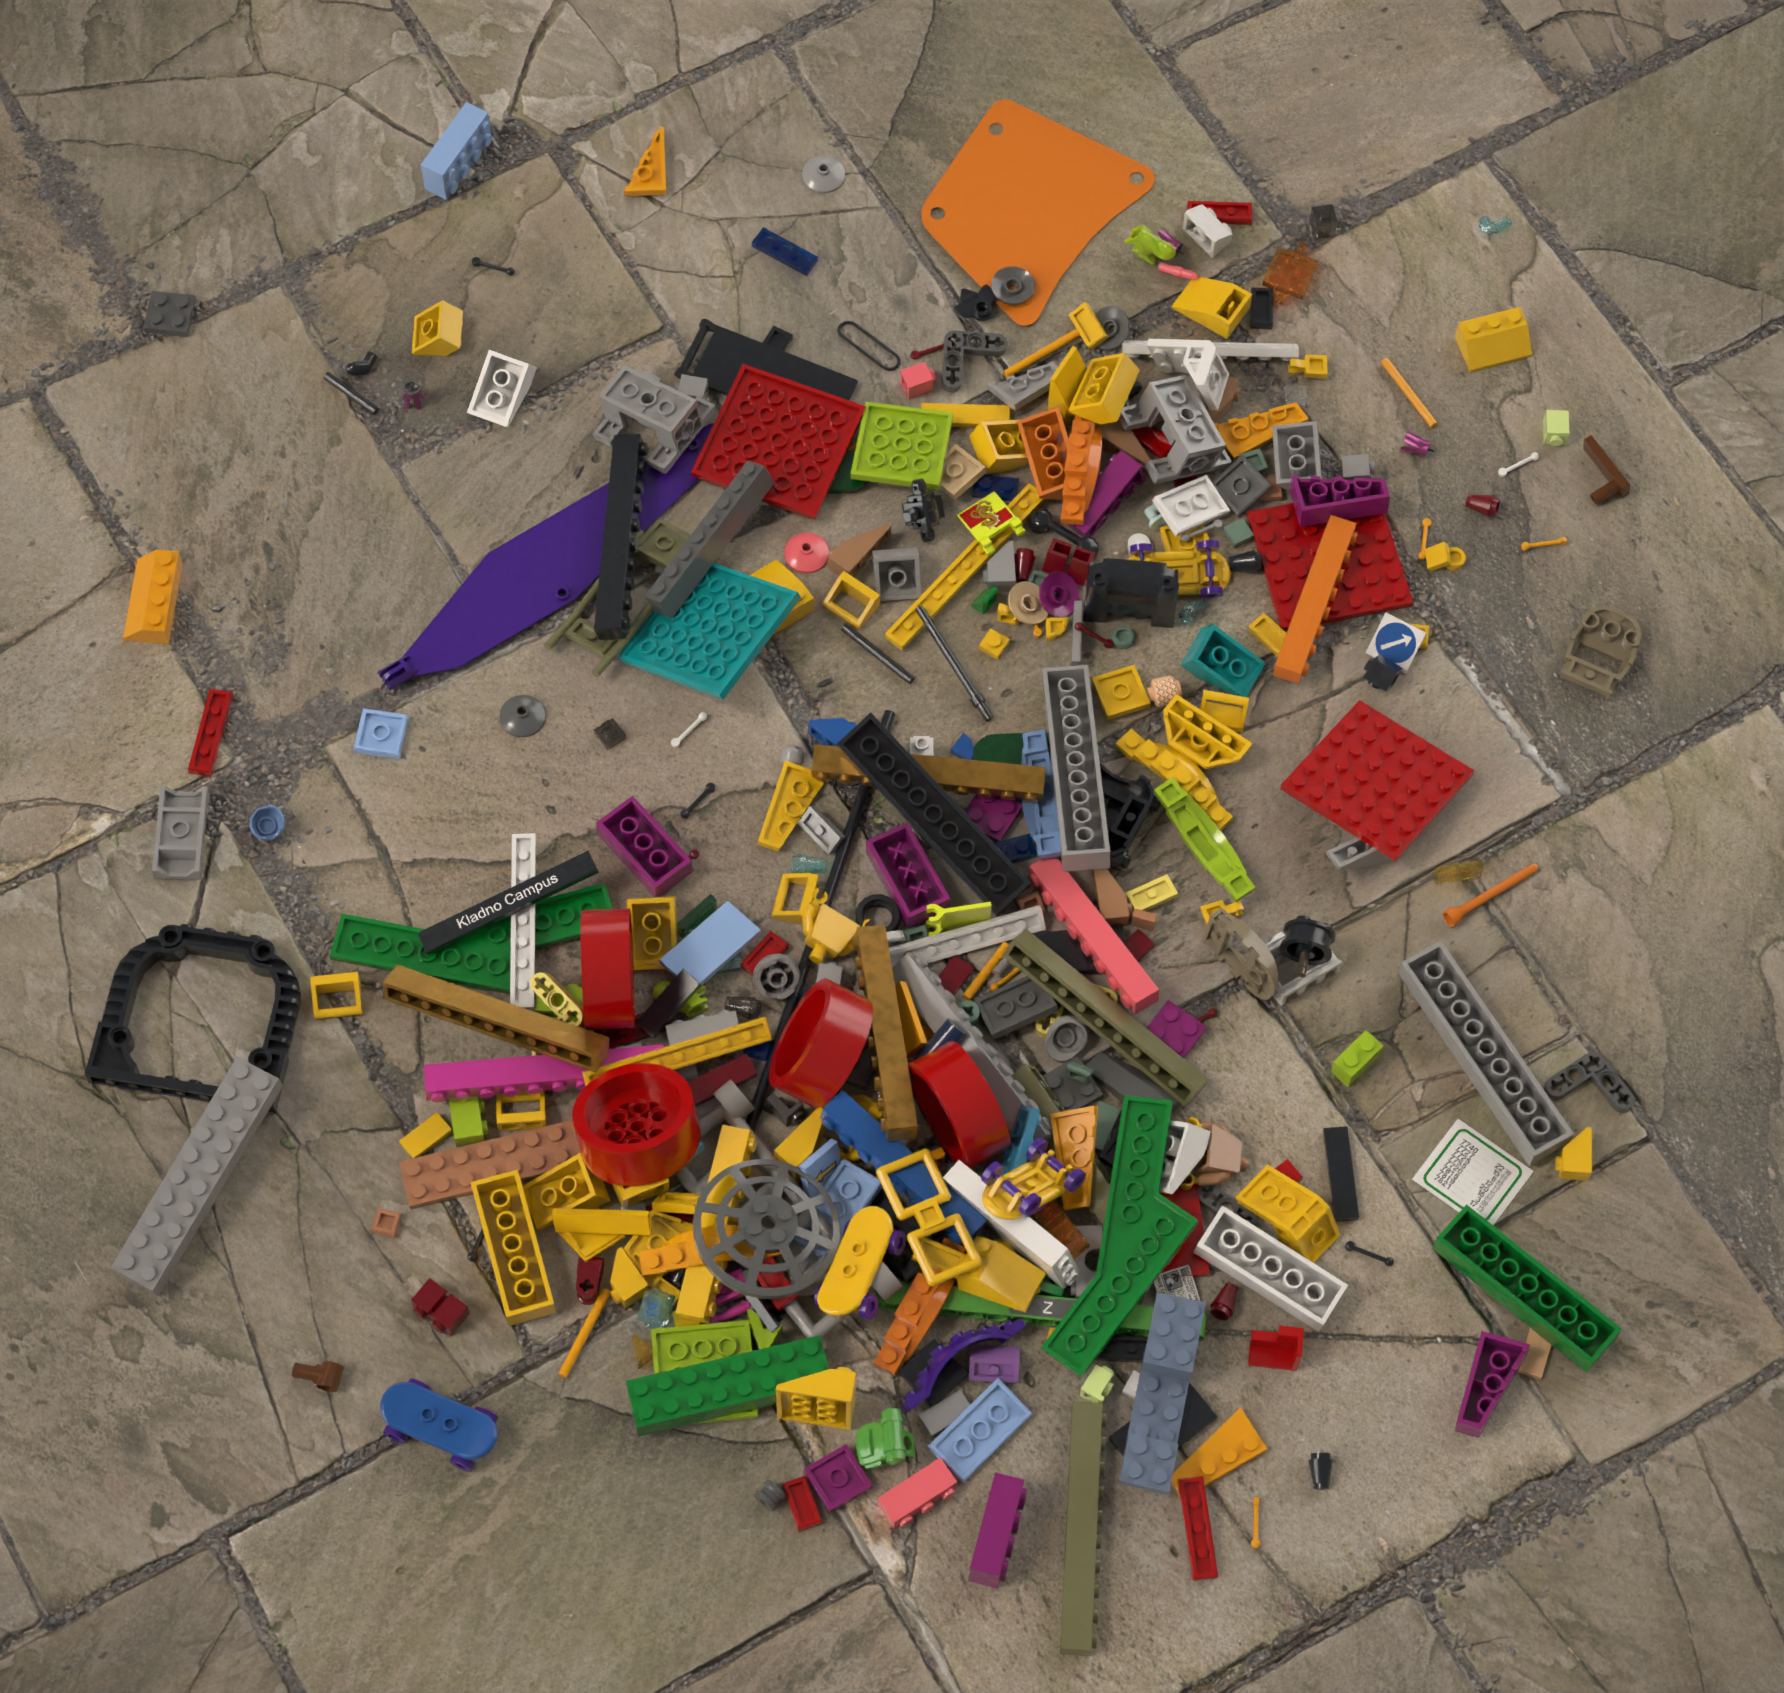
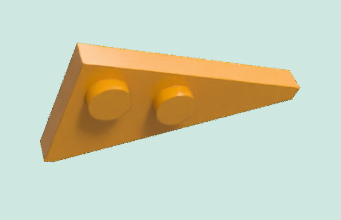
[624,127,666,196]

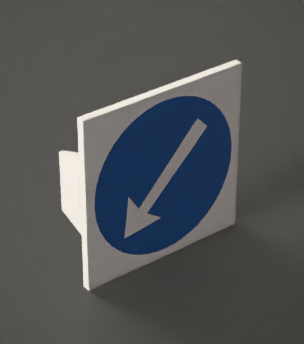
[1366,612,1426,673]

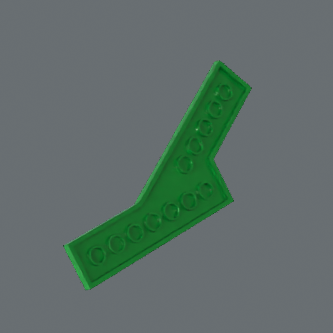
[330,883,612,994]
[1041,1095,1199,1378]

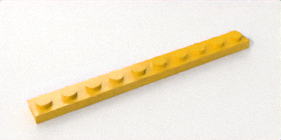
[885,483,1046,651]

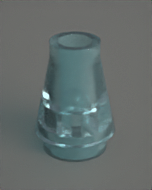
[791,853,826,874]

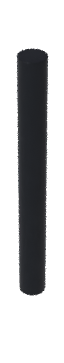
[841,623,915,684]

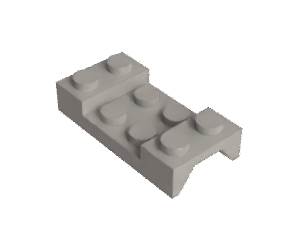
[152,786,210,879]

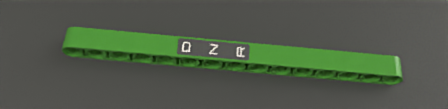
[874,1281,1206,1341]

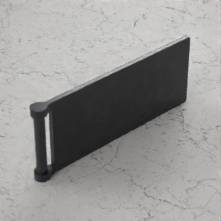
[674,319,858,401]

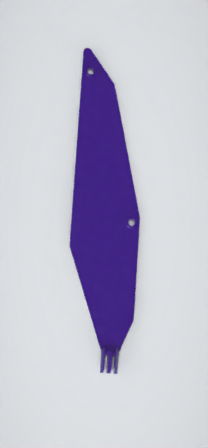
[377,423,714,691]

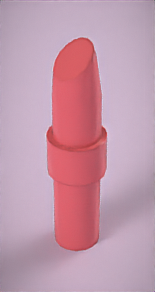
[1159,263,1197,280]

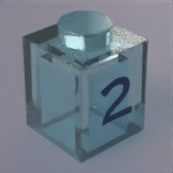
[637,1288,675,1329]

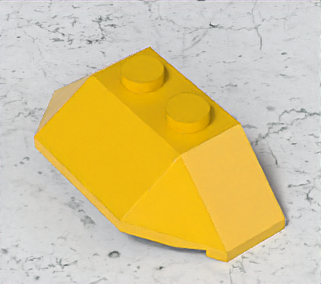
[1163,694,1253,769]

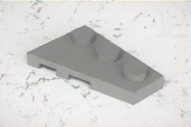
[987,362,1058,411]

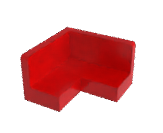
[1248,1325,1304,1371]

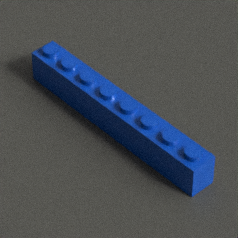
[820,1090,987,1248]

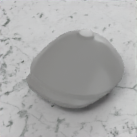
[1044,1015,1088,1062]

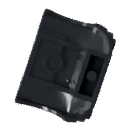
[1083,558,1179,628]
[1100,763,1161,871]

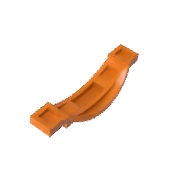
[1060,415,1102,525]
[873,1238,967,1376]

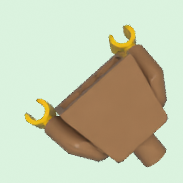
[1181,1117,1249,1190]

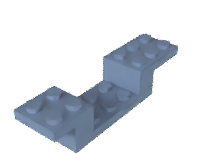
[1119,1292,1206,1494]

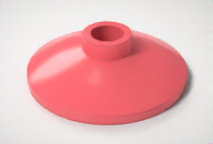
[784,533,829,573]

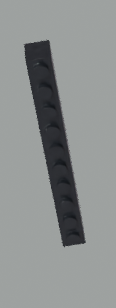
[594,434,648,640]

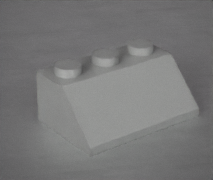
[1272,421,1322,491]

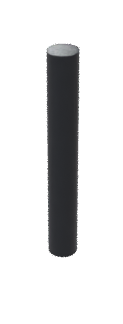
[323,372,379,415]

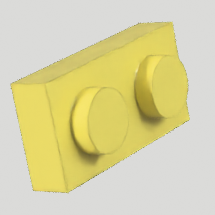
[1126,874,1178,911]

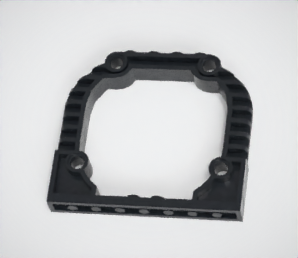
[85,924,301,1113]

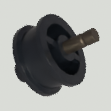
[1280,916,1336,978]

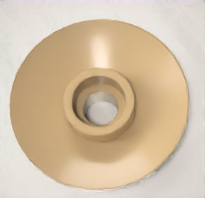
[1008,582,1048,625]

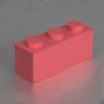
[877,1457,957,1529]

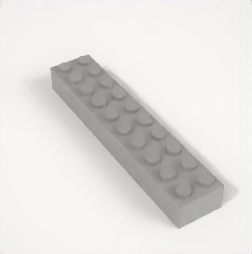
[1042,665,1110,872]
[1398,941,1574,1166]
[111,1057,283,1296]

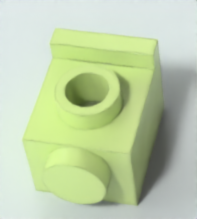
[1080,1365,1115,1404]

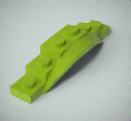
[1153,777,1256,902]

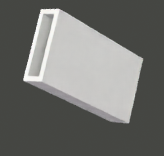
[943,1160,1080,1289]

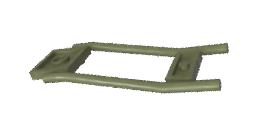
[544,518,691,677]

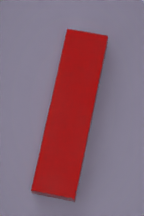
[188,689,233,777]
[1177,1476,1218,1581]

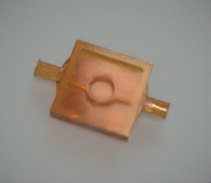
[1262,241,1319,305]

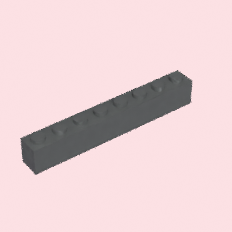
[645,460,774,619]

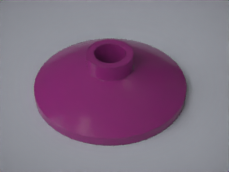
[1039,572,1079,617]

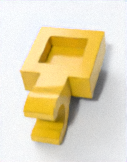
[1288,354,1328,379]
[1200,900,1244,926]

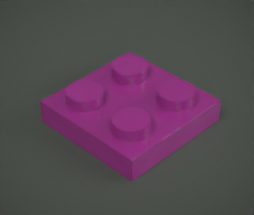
[964,794,1023,844]
[1147,1000,1207,1059]
[804,1444,872,1513]

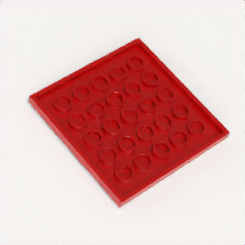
[691,364,866,520]
[1246,503,1413,631]
[1280,700,1474,861]

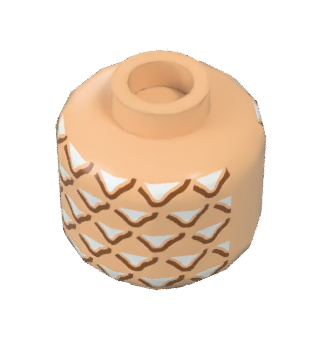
[1147,676,1182,707]

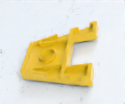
[623,1210,693,1312]

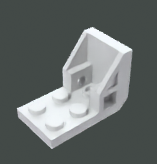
[1147,339,1229,411]

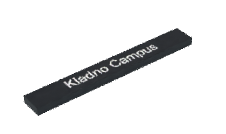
[418,850,599,955]

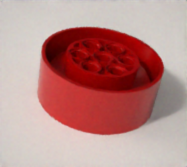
[581,908,635,1030]
[769,978,873,1108]
[908,1041,1010,1169]
[572,1063,701,1186]

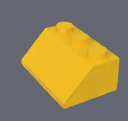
[1455,307,1532,372]
[1068,353,1140,424]

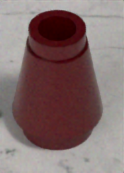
[1465,494,1500,517]
[1014,548,1036,583]
[1210,1283,1239,1321]

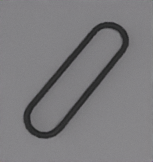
[837,321,901,371]

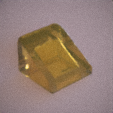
[631,1334,652,1370]

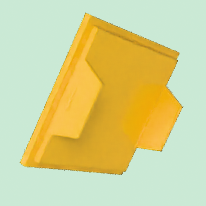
[558,1207,625,1262]

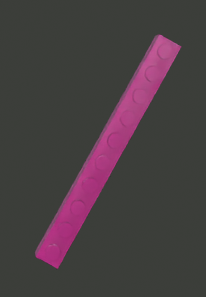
[423,1044,664,1103]

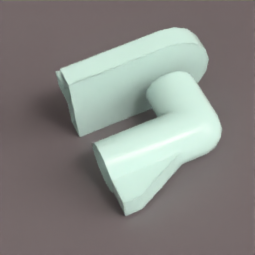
[1144,503,1168,531]

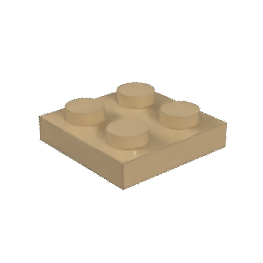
[940,444,987,500]

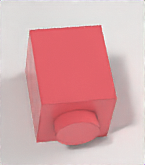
[900,362,936,399]

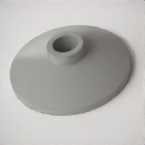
[802,156,845,193]

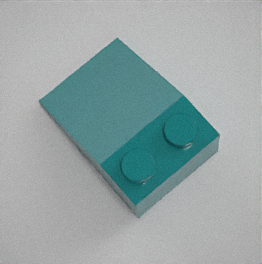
[1180,624,1266,697]

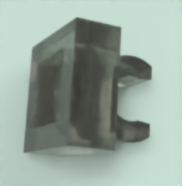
[594,718,626,750]

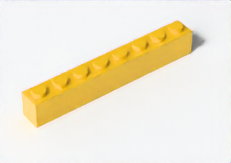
[675,1125,757,1324]

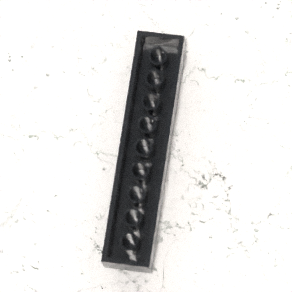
[837,712,1031,917]

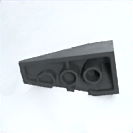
[1086,1052,1181,1114]

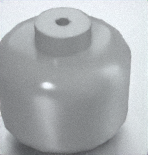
[780,745,804,766]

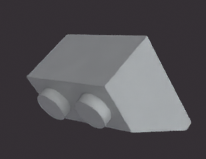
[872,547,921,601]

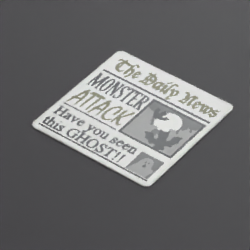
[1154,1265,1200,1301]

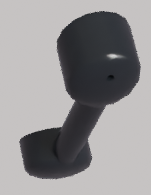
[1029,509,1099,561]

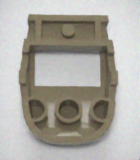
[1559,606,1641,700]
[1201,907,1278,1000]

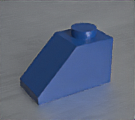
[808,718,856,746]

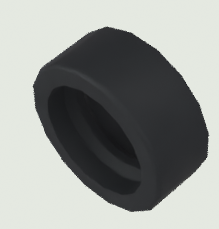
[856,894,900,932]

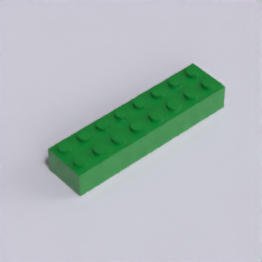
[1432,1204,1622,1373]
[626,1335,829,1437]

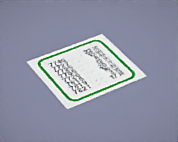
[1412,1119,1534,1225]

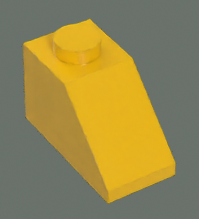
[1555,1127,1592,1181]
[610,1247,650,1309]

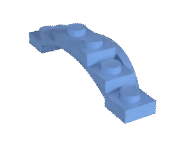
[1021,729,1061,860]

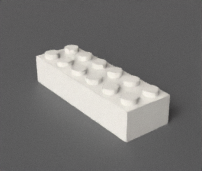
[1193,1206,1348,1332]

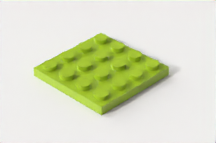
[851,402,953,490]
[651,1320,758,1425]

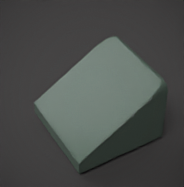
[901,924,929,943]
[1066,1061,1094,1085]

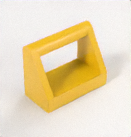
[822,571,880,630]
[1200,690,1249,733]
[771,873,819,925]
[310,972,363,1019]
[496,1091,547,1132]

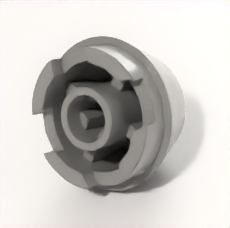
[753,954,800,1000]

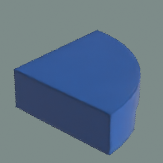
[950,733,974,760]

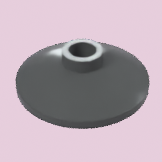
[991,266,1035,305]
[1095,306,1130,350]
[500,695,546,737]

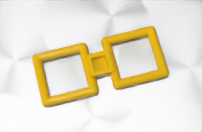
[876,1149,982,1286]

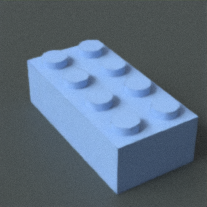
[421,102,492,200]

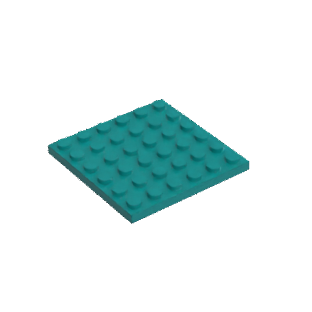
[618,563,801,700]

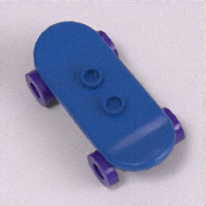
[380,1378,498,1472]

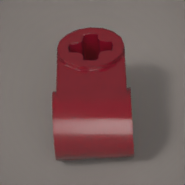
[576,1256,604,1305]

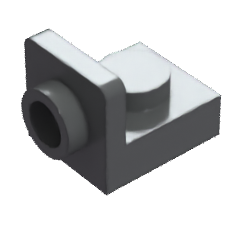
[767,1093,804,1127]

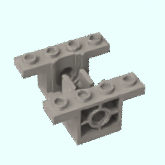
[593,365,716,474]
[1119,375,1232,484]

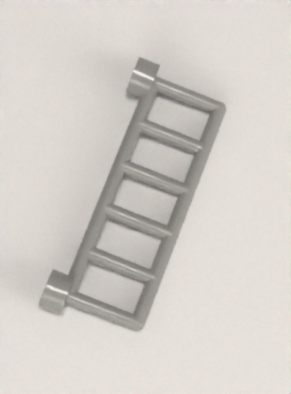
[674,1079,903,1339]

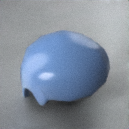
[250,804,286,841]

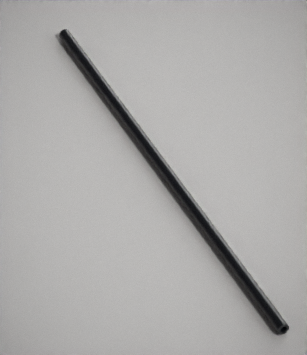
[746,710,895,1132]

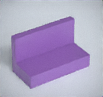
[969,1345,1020,1383]

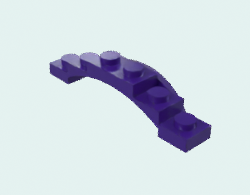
[900,1318,1026,1414]

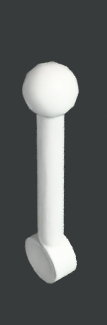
[1498,452,1539,478]
[671,712,707,748]

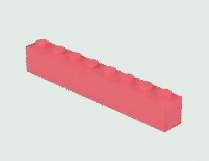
[1028,857,1159,1014]

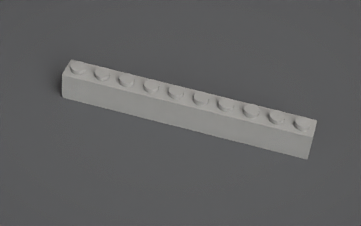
[892,953,1053,1143]

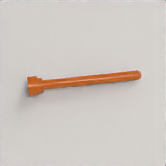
[1442,863,1538,927]

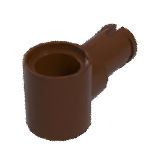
[292,1361,344,1392]

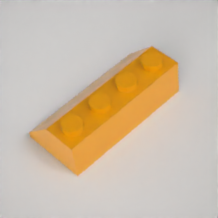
[123,550,183,644]

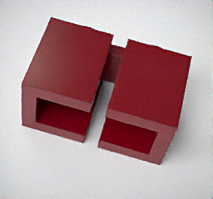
[1042,538,1096,586]
[411,1278,470,1336]

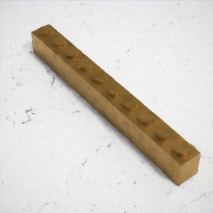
[811,744,1046,803]
[852,925,918,1141]
[383,965,609,1073]

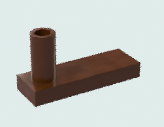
[1583,435,1630,505]

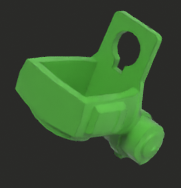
[856,1407,916,1470]

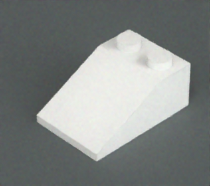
[467,350,537,427]
[1160,1120,1211,1194]

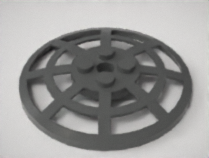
[692,1159,840,1299]

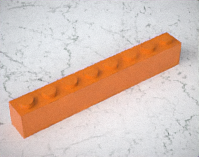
[1273,515,1358,684]

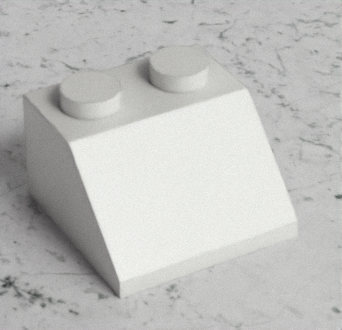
[1182,204,1232,258]

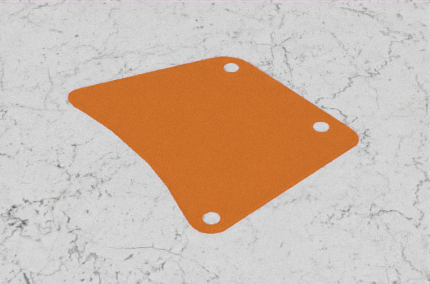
[921,99,1155,326]

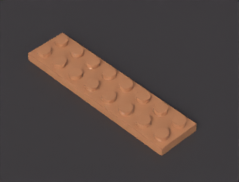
[399,1120,581,1209]

